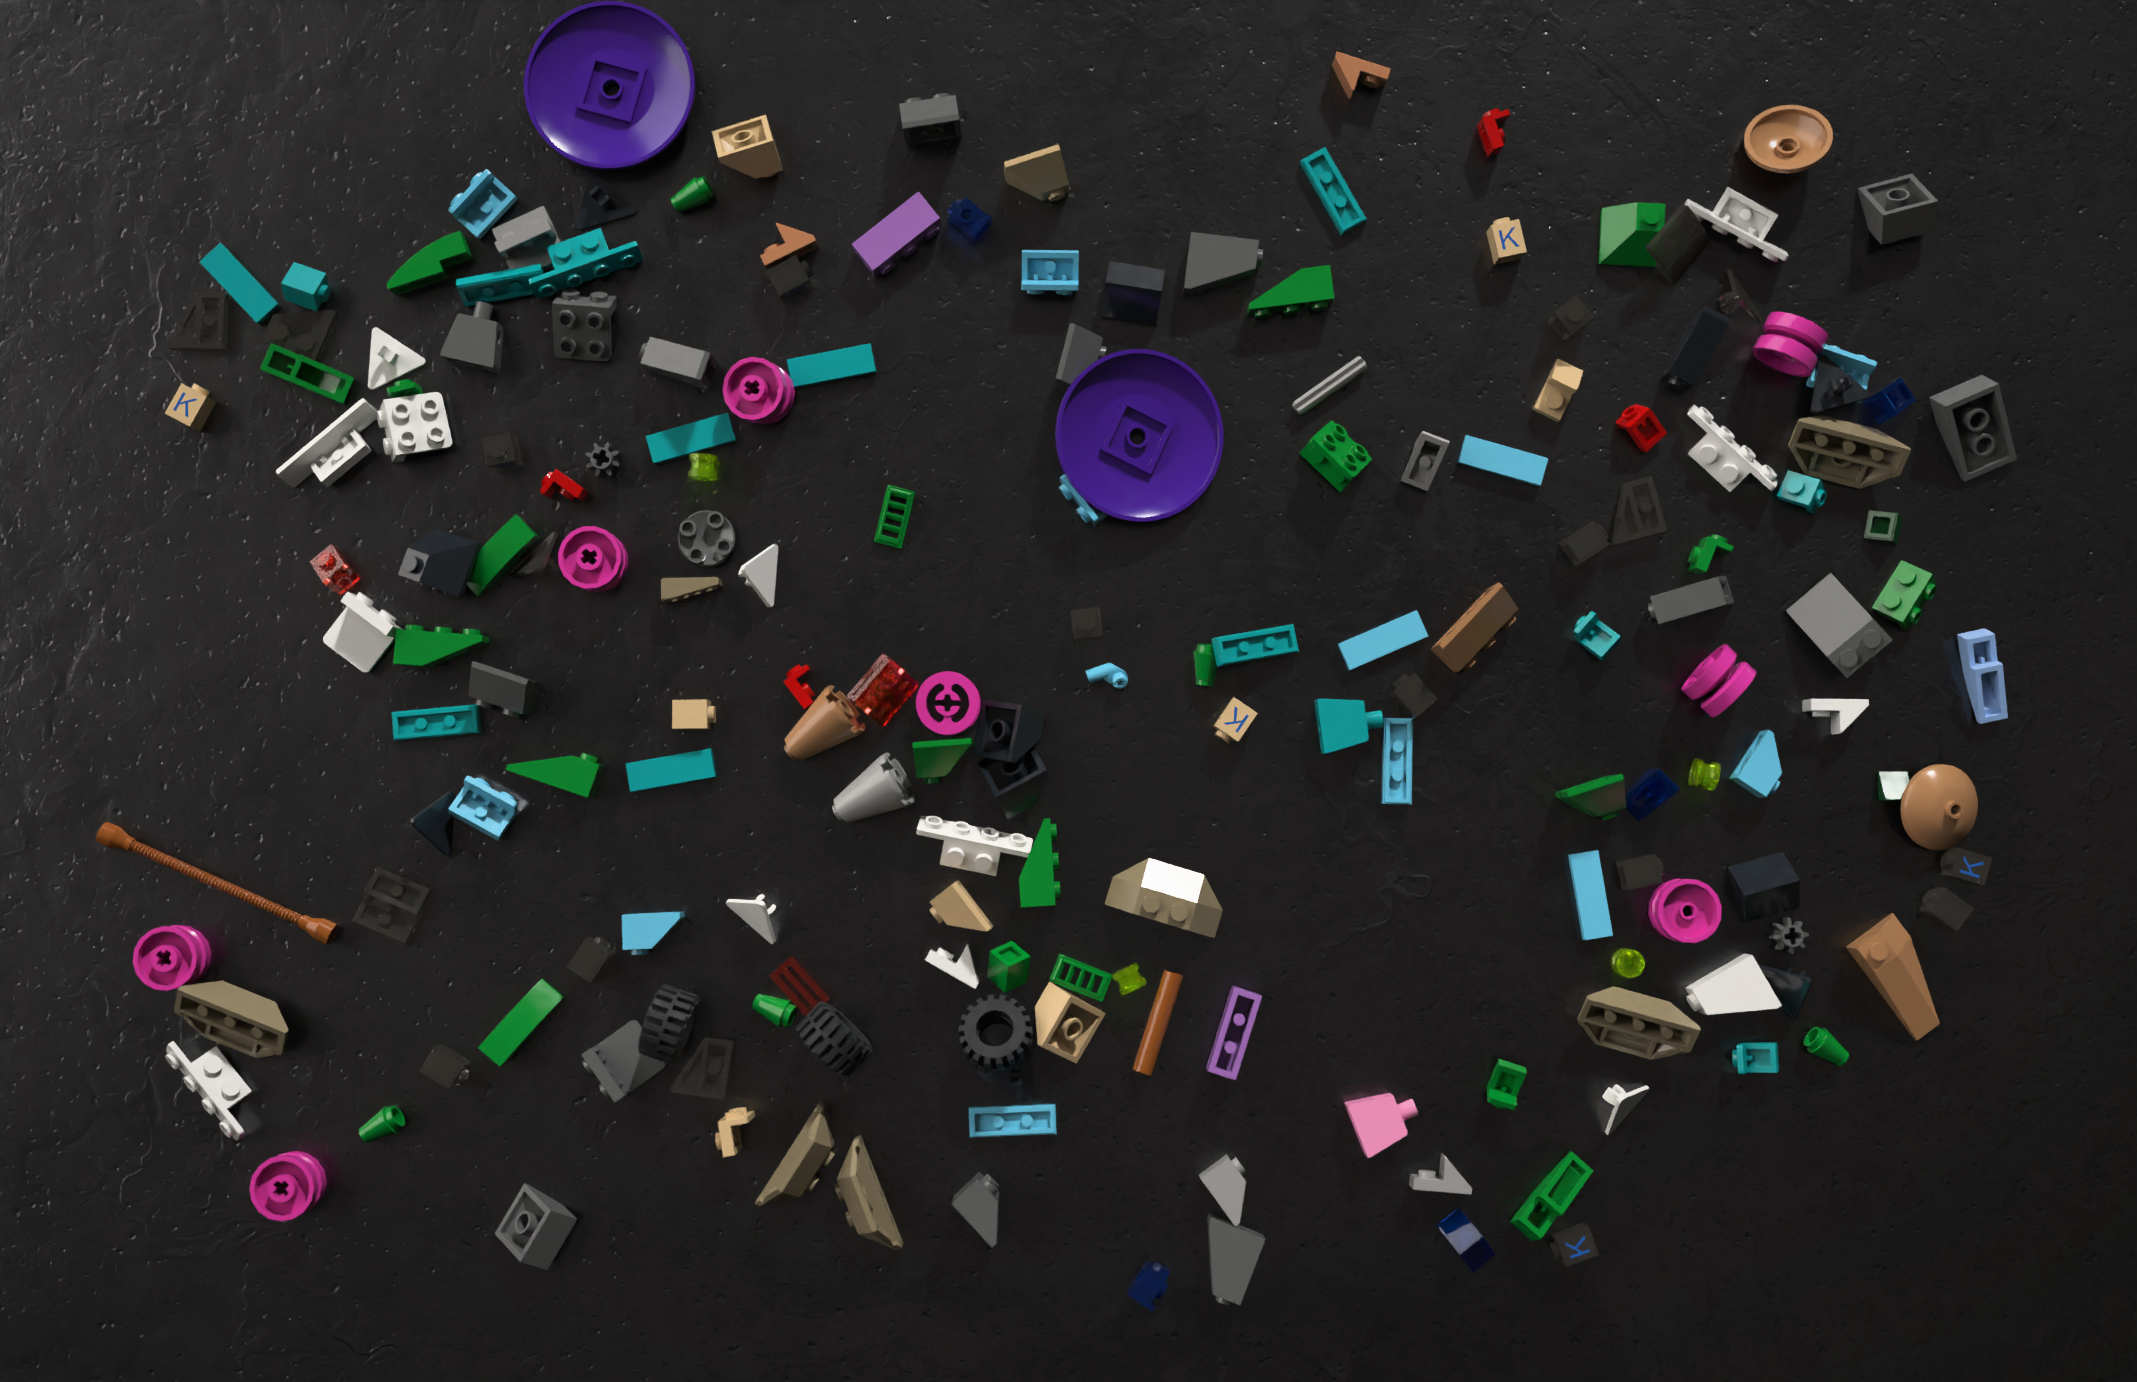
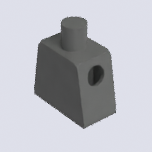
[440,301,503,373]

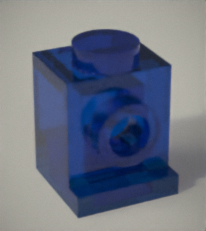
[947,196,992,245]
[1127,1261,1170,1312]

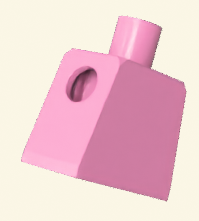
[1344,1093,1419,1158]

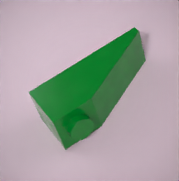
[506,753,604,798]

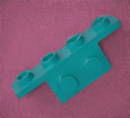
[528,228,643,298]

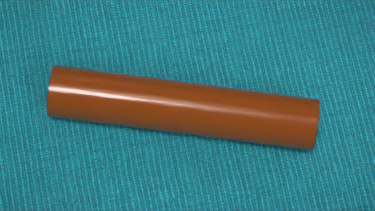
[1132,970,1183,1075]

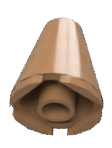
[784,685,865,761]

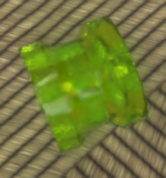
[688,453,718,481]
[1688,758,1720,791]
[1611,948,1645,978]
[1111,962,1147,996]

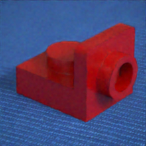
[1477,109,1510,157]
[1616,404,1667,452]
[539,469,589,501]
[783,664,815,711]

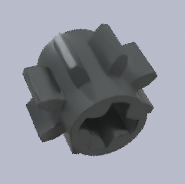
[585,442,622,478]
[1769,917,1809,954]

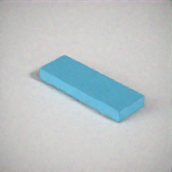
[1457,435,1548,487]
[1337,610,1428,670]
[1382,718,1413,805]
[1568,850,1613,940]
[969,1104,1057,1137]

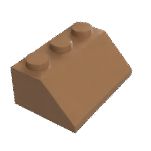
[1430,582,1518,673]

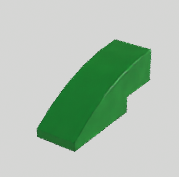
[387,230,473,295]
[260,343,354,404]
[467,515,540,597]
[478,979,564,1067]
[1510,1151,1593,1241]

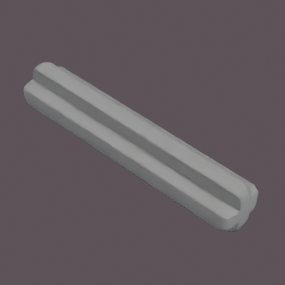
[1292,356,1367,415]

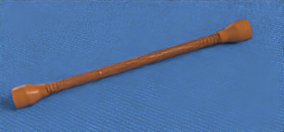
[96,822,338,945]

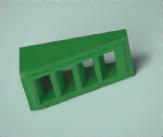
[874,485,916,549]
[1049,953,1113,1002]

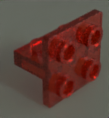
[846,653,919,727]

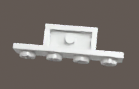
[1685,187,1789,262]
[276,399,377,488]
[1687,405,1778,492]
[916,816,1033,876]
[165,1041,252,1141]

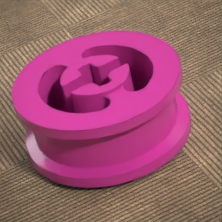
[916,671,981,736]

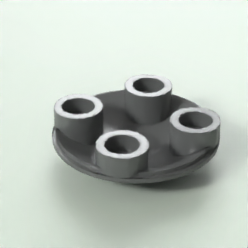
[678,510,735,567]

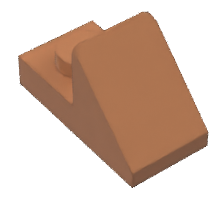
[1332,52,1391,100]
[760,223,818,272]

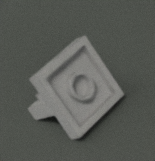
[492,206,561,271]

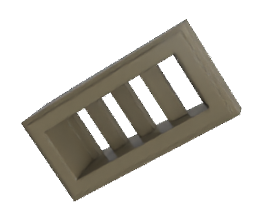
[661,577,723,603]

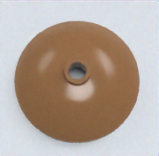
[1744,105,1833,173]
[1901,764,1978,850]

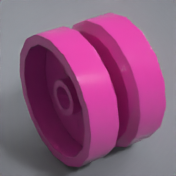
[1752,312,1828,377]
[723,357,795,425]
[558,526,628,593]
[1681,644,1756,718]
[1648,879,1722,943]
[133,925,211,991]
[249,1151,327,1221]

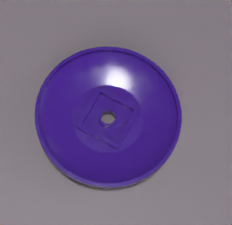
[524,1,695,170]
[1055,349,1223,522]

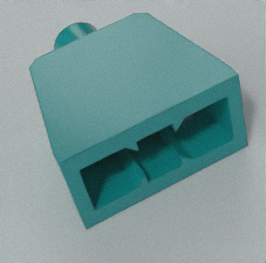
[1314,699,1383,754]

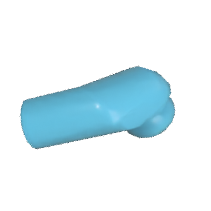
[1086,663,1128,689]

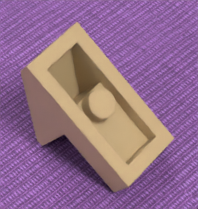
[1532,359,1583,422]

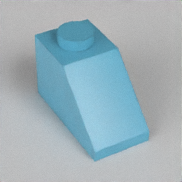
[1729,730,1782,797]
[622,911,684,955]

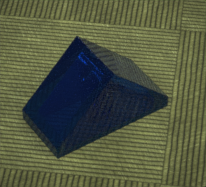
[1863,377,1916,424]
[1625,768,1680,821]
[1436,1208,1496,1272]

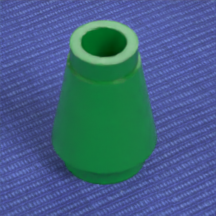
[670,176,715,213]
[1194,644,1218,686]
[752,993,797,1028]
[1804,1027,1849,1066]
[359,1106,405,1143]

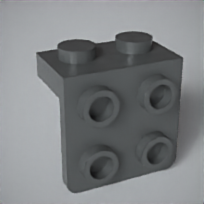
[552,290,617,361]
[581,1020,666,1103]

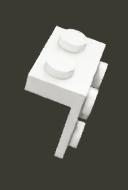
[377,392,452,463]
[323,592,403,673]

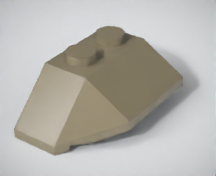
[1788,415,1911,489]
[1105,858,1223,938]
[174,981,288,1058]
[1578,986,1701,1060]
[755,1101,835,1207]
[835,1135,903,1250]

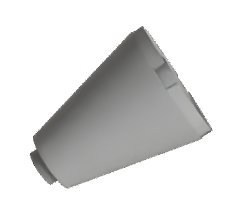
[832,753,915,823]

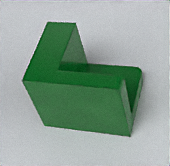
[987,941,1030,993]

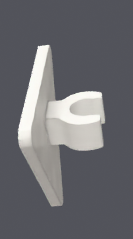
[368,327,426,390]
[738,545,778,607]
[726,894,776,944]
[1602,1084,1650,1136]

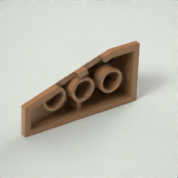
[1846,913,1940,1041]

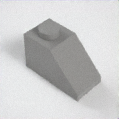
[1199,1154,1246,1226]

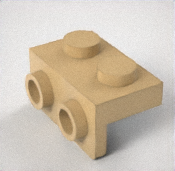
[715,1107,755,1157]

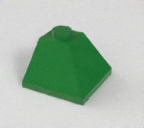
[1598,202,1665,268]
[913,738,973,784]
[1555,774,1626,820]

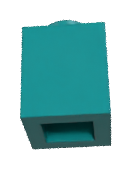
[281,262,331,311]

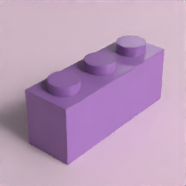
[852,191,941,277]
[1206,985,1262,1080]

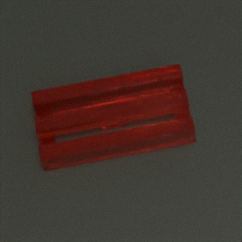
[770,956,830,1016]

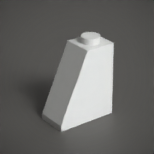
[1685,954,1782,1015]

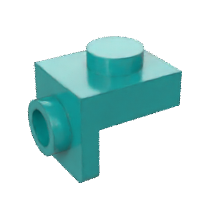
[1777,470,1827,514]
[1573,611,1622,661]
[1732,1042,1779,1074]

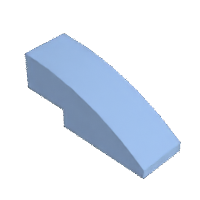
[1957,628,2008,724]

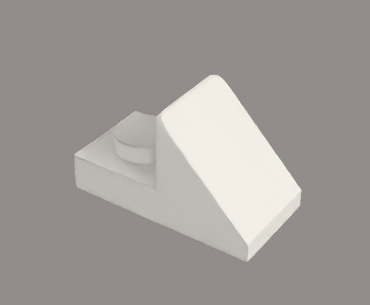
[1802,699,1869,735]
[925,943,979,989]

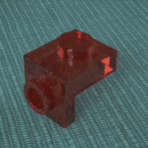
[310,544,360,595]

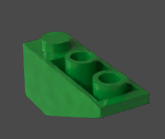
[1247,265,1335,318]
[393,625,489,668]
[1019,818,1061,907]

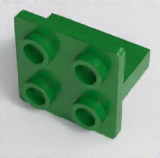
[1300,421,1372,492]

